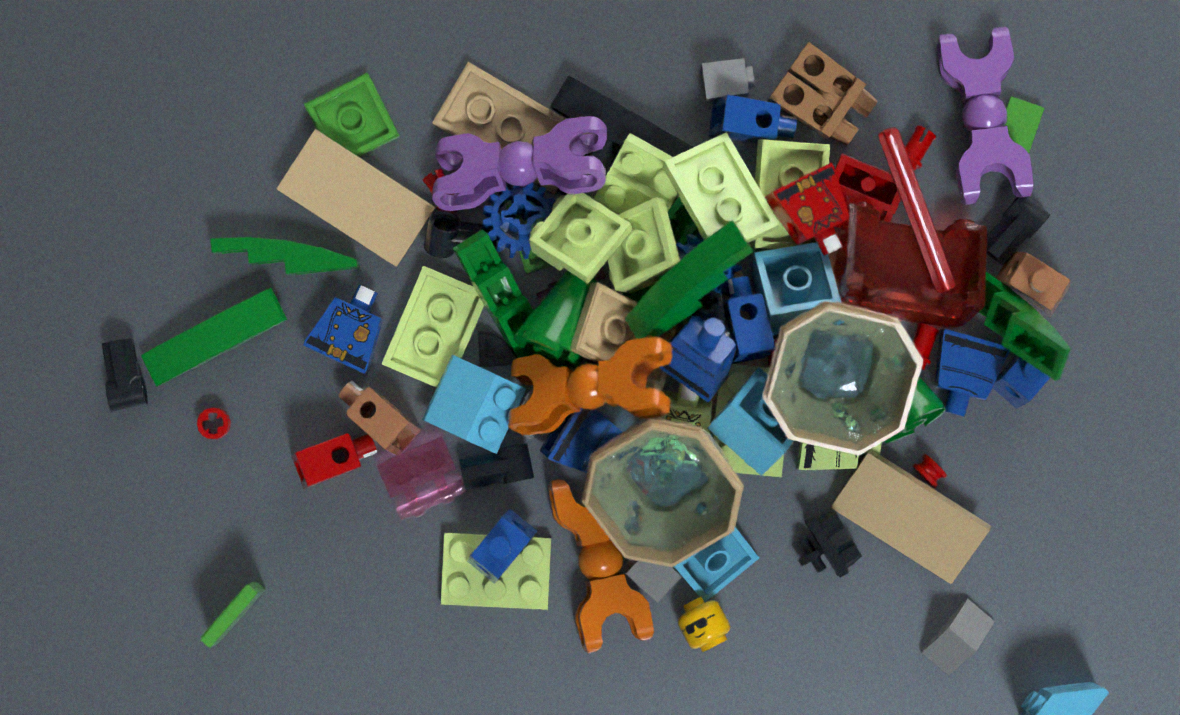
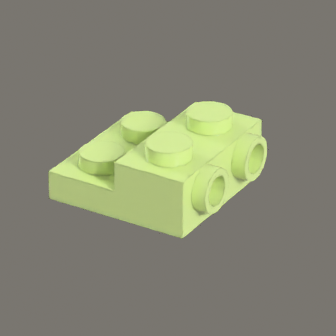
[594,133,678,214]
[529,193,632,283]
[608,197,680,294]

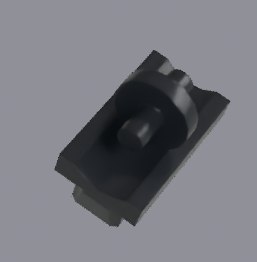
[798,511,862,578]

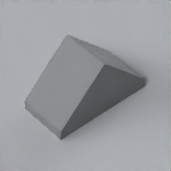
[921,598,995,676]

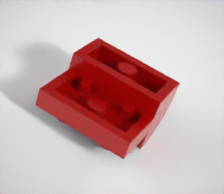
[835,153,901,245]

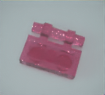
[376,436,467,521]

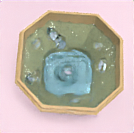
[762,301,923,455]
[582,417,744,567]

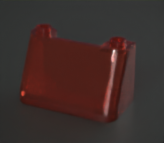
[833,202,987,328]

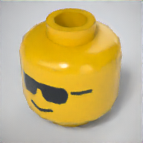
[677,596,731,653]

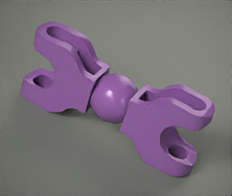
[937,26,1033,205]
[432,116,607,211]

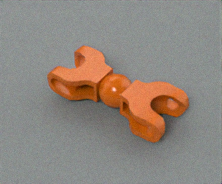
[508,337,672,435]
[548,475,654,653]

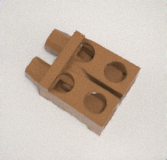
[766,42,878,145]

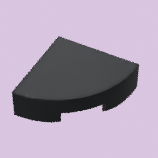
[478,331,514,367]

